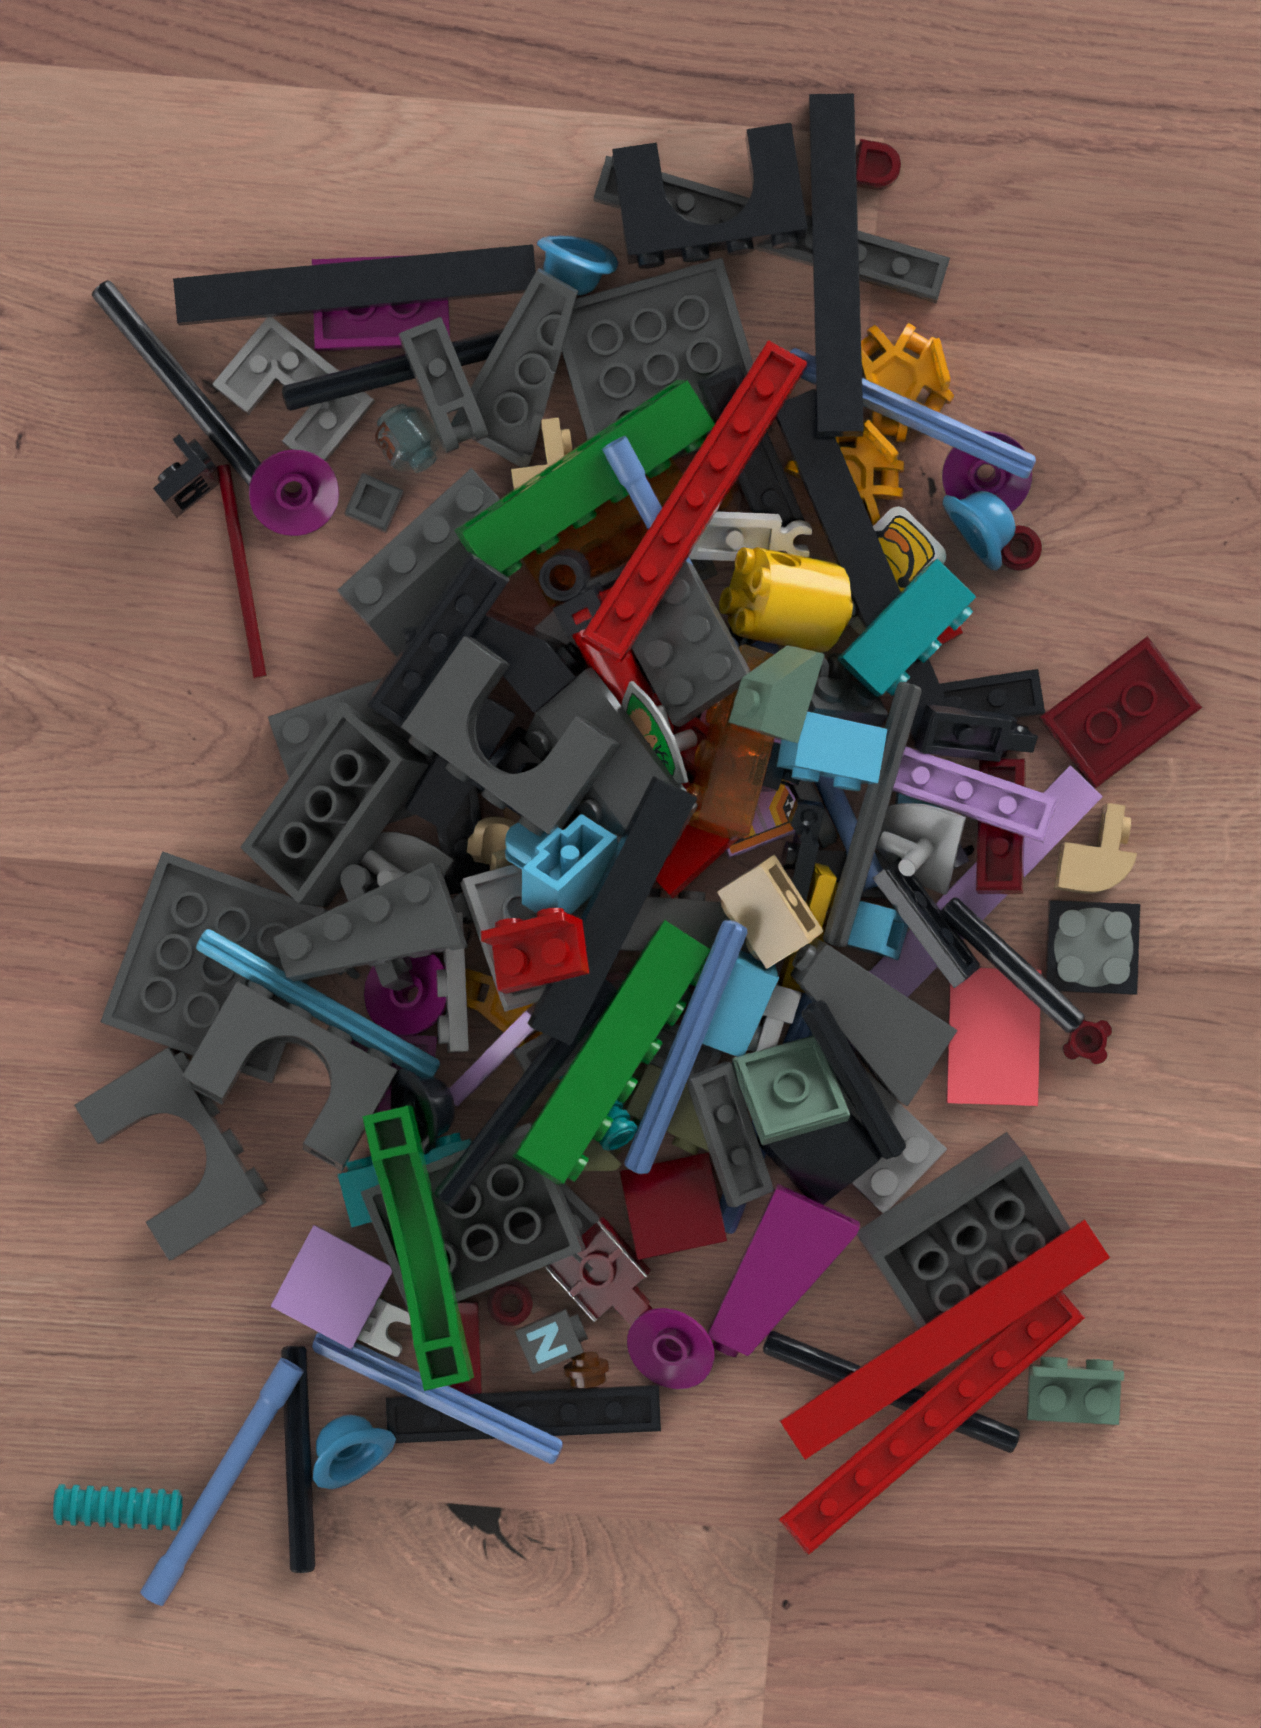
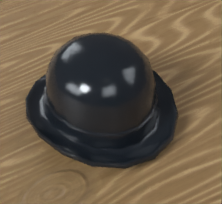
[391,1068,455,1155]

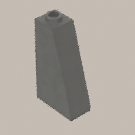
[790,937,958,1107]

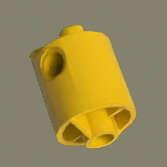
[719,547,853,653]

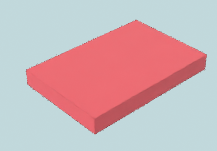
[946,968,1041,1106]

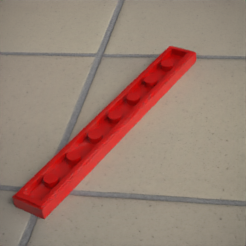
[581,340,808,664]
[779,1219,1110,1460]
[778,1290,1085,1555]

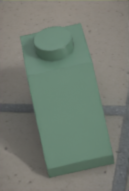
[729,645,824,743]

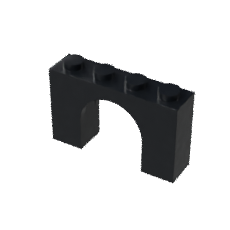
[612,123,808,269]

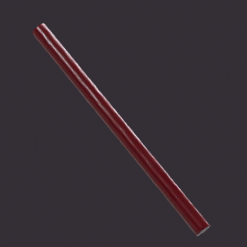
[217,464,267,678]

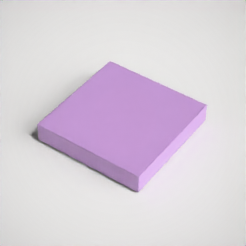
[271,1225,393,1349]

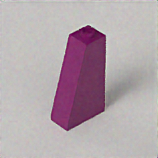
[708,1183,860,1358]

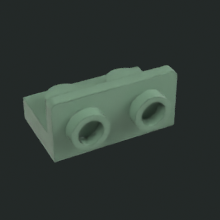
[1026,1356,1124,1425]

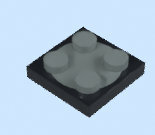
[1046,900,1140,995]

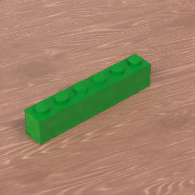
[454,380,715,577]
[513,920,711,1186]

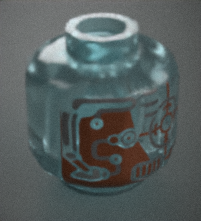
[375,404,441,473]

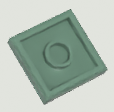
[732,1036,850,1145]

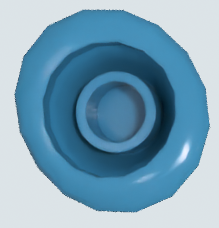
[537,235,618,296]
[942,491,1016,571]
[313,1414,396,1489]

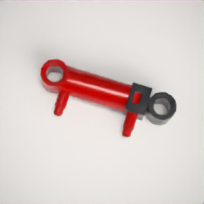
[539,549,674,733]

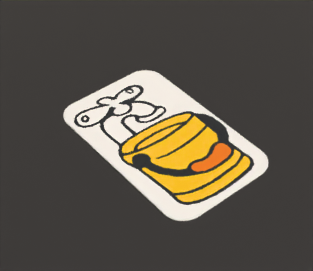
[848,507,946,635]

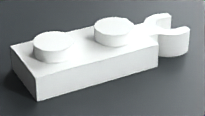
[689,511,812,561]

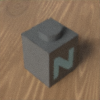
[515,1308,588,1374]

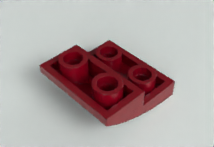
[619,1153,727,1260]

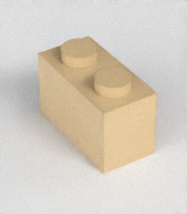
[717,854,823,969]

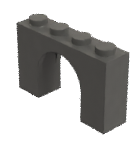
[401,636,621,837]
[182,981,397,1172]
[74,1047,268,1261]

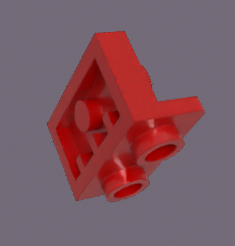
[480,908,589,994]

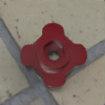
[1063,1019,1112,1064]

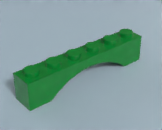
[362,1106,474,1391]

